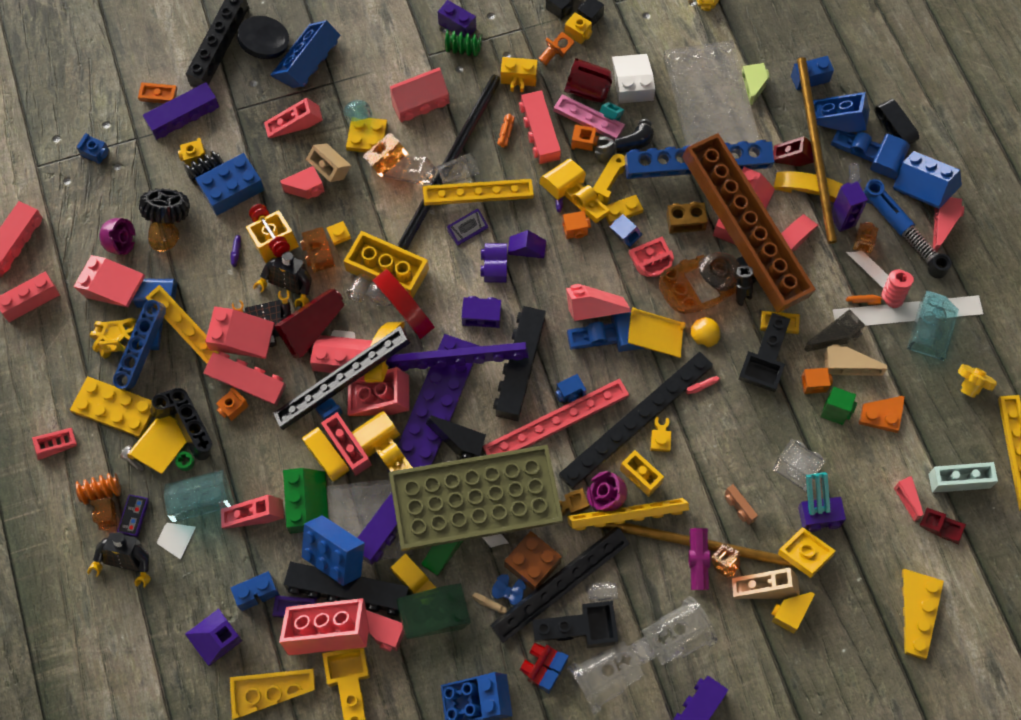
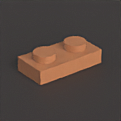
[725,484,758,525]

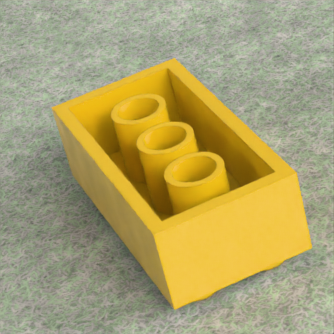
[344,231,429,298]

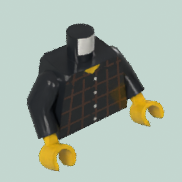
[253,252,312,307]
[232,290,291,347]
[87,532,151,588]

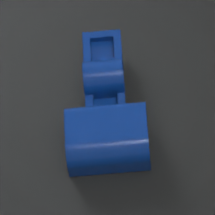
[831,130,910,180]
[133,279,177,350]
[567,308,644,352]

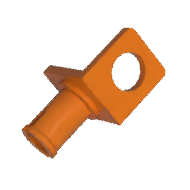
[538,32,575,66]

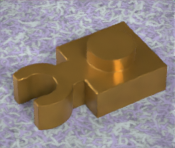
[559,488,591,516]

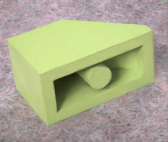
[741,63,770,106]

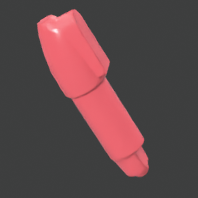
[686,376,720,394]

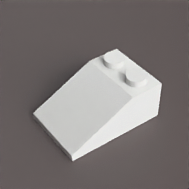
[612,54,655,104]

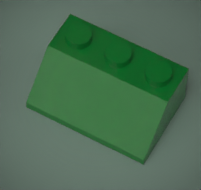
[283,468,329,534]

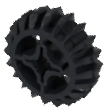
[139,188,190,224]

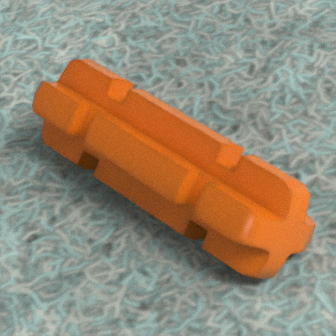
[497,114,515,148]

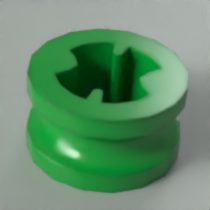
[175,451,195,471]

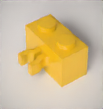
[501,57,538,92]

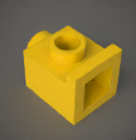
[178,138,206,167]

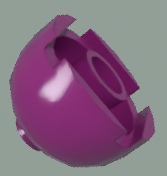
[99,218,136,255]
[587,471,628,512]

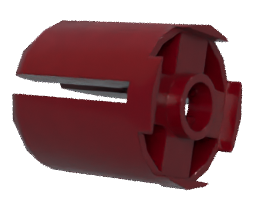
[564,58,613,103]

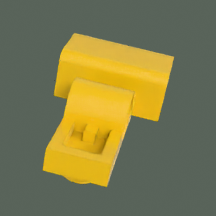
[539,159,610,223]
[351,411,413,472]
[322,648,370,720]

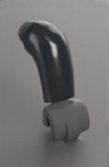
[595,119,654,163]

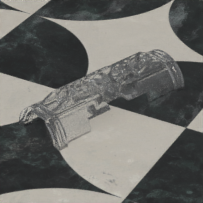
[566,596,717,715]

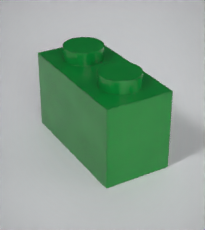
[820,386,857,425]

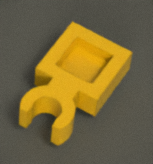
[650,417,671,452]

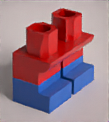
[520,643,569,694]

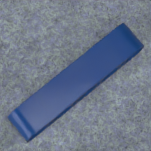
[113,300,166,390]

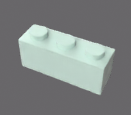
[929,462,998,493]

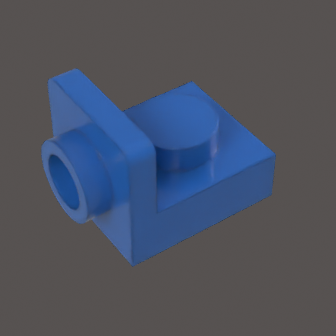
[315,397,343,420]

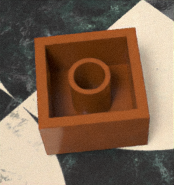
[504,531,562,591]

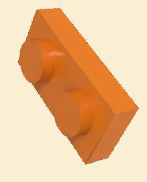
[138,82,178,103]

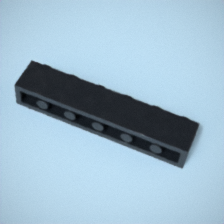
[493,306,546,421]
[283,561,410,616]

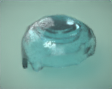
[343,100,372,121]

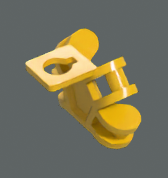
[89,318,139,359]

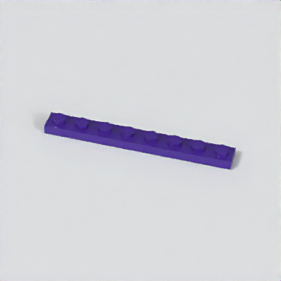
[386,342,529,371]

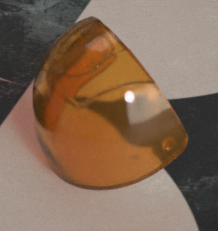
[148,222,180,251]

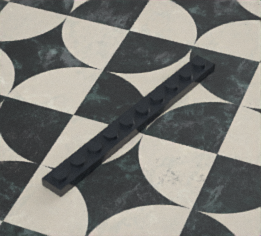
[559,352,713,489]

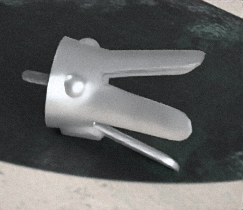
[121,445,144,470]

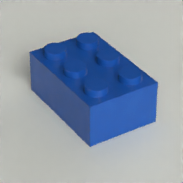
[195,153,264,216]
[301,515,365,586]

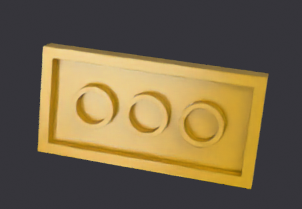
[70,376,158,438]

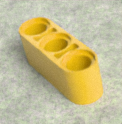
[301,427,350,482]

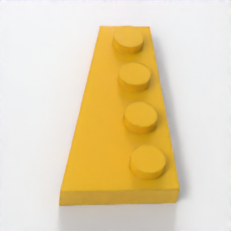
[230,669,316,720]

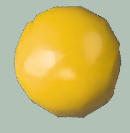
[691,317,721,348]

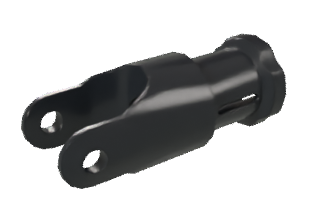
[736,266,753,306]

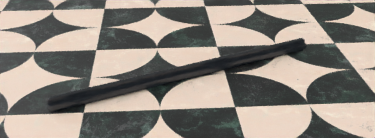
[398,74,500,250]

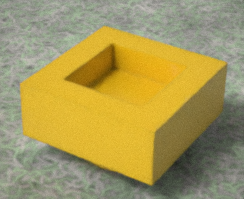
[326,221,351,246]

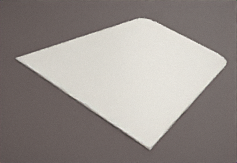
[157,523,196,560]

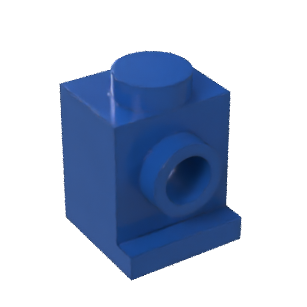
[76,133,109,164]
[555,374,586,403]

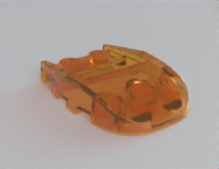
[659,252,736,314]

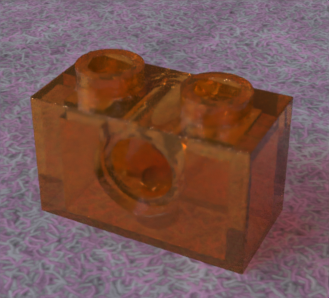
[363,133,408,177]
[300,227,335,273]

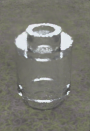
[347,274,372,303]
[588,581,618,603]

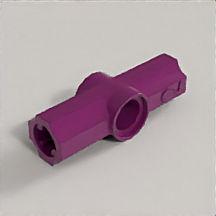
[688,528,710,590]

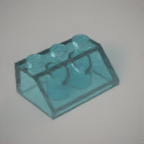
[907,291,959,361]
[164,470,231,522]

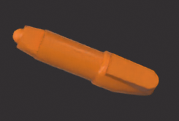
[846,295,882,305]

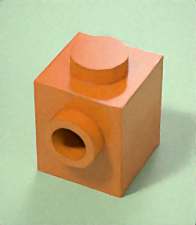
[562,211,591,239]

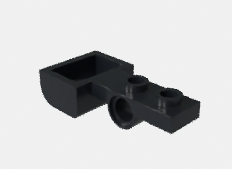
[738,313,790,392]
[532,601,618,648]

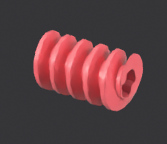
[881,269,914,308]

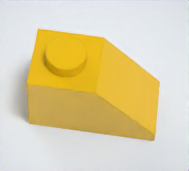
[771,592,815,634]

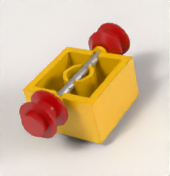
[246,204,299,263]

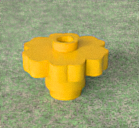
[958,364,997,398]

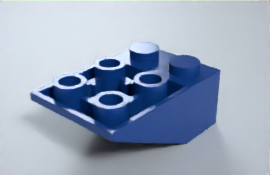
[441,672,513,720]

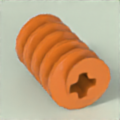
[76,473,121,505]

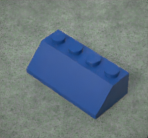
[270,20,341,88]

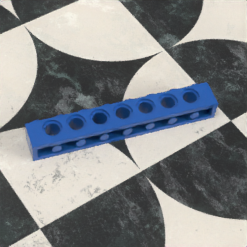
[624,140,774,179]

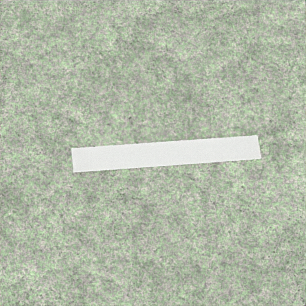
[833,295,983,329]

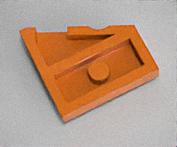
[859,396,905,433]

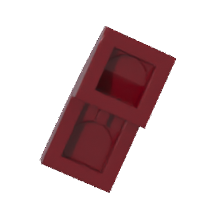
[920,508,966,545]

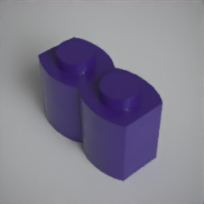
[480,243,507,283]

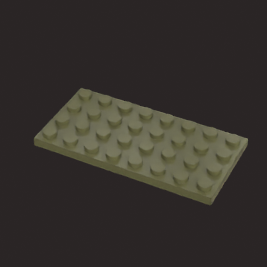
[389,445,563,551]

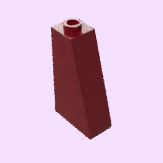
[274,289,344,358]

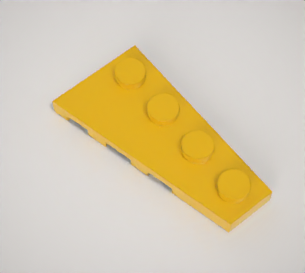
[902,569,944,660]

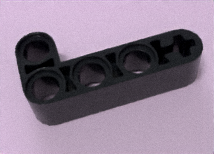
[150,388,212,460]

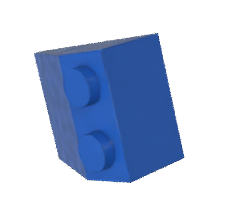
[813,92,870,133]

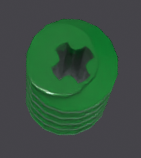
[445,30,482,57]

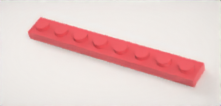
[482,378,629,455]

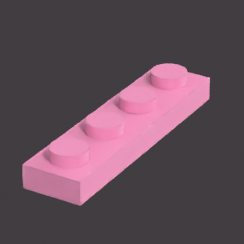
[553,94,625,141]

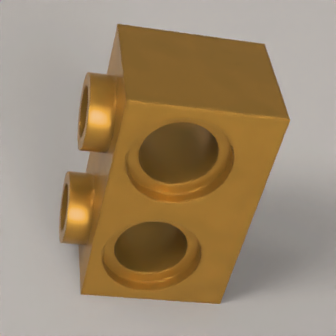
[666,202,708,234]

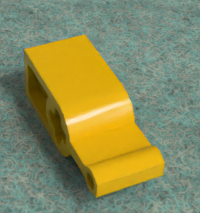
[390,553,441,607]

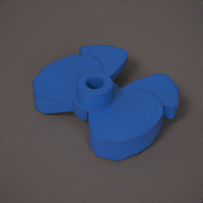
[492,574,526,606]

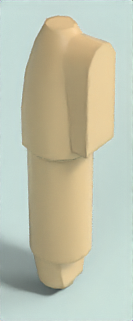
[472,593,507,614]

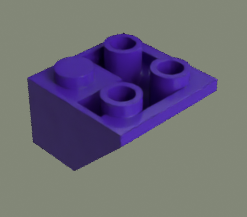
[185,608,243,666]

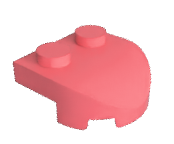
[628,236,674,277]

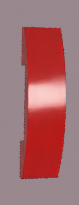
[372,269,435,339]

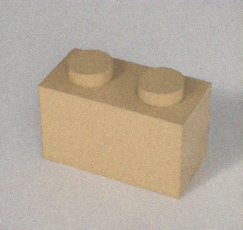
[306,143,351,182]

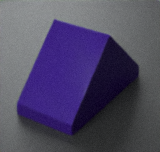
[507,230,546,259]

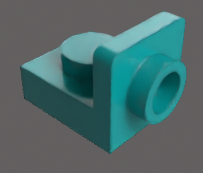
[599,102,625,121]

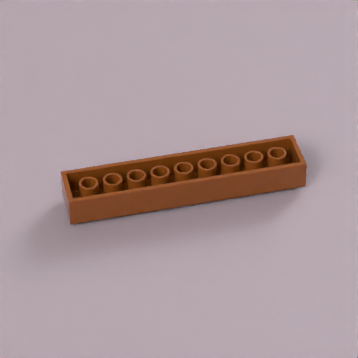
[682,133,816,313]

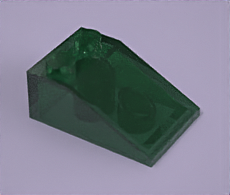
[396,583,471,640]

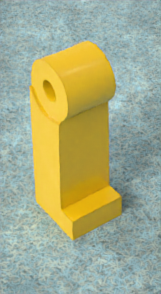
[593,154,625,205]

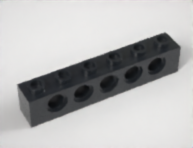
[185,0,249,87]

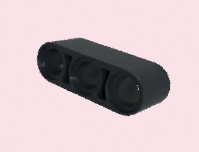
[875,99,919,145]

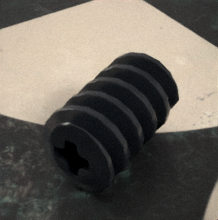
[184,151,224,185]

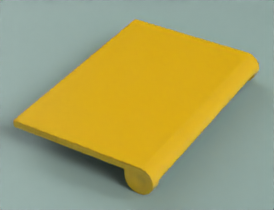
[628,307,686,358]
[127,416,195,474]

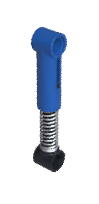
[863,179,952,278]

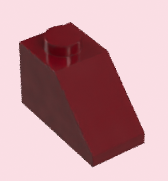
[773,136,814,167]

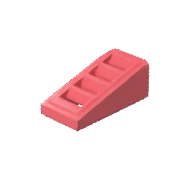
[32,428,77,460]
[894,476,924,522]

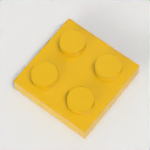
[346,116,388,154]
[778,527,836,578]

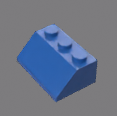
[893,151,962,209]

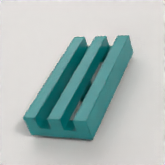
[806,472,830,515]

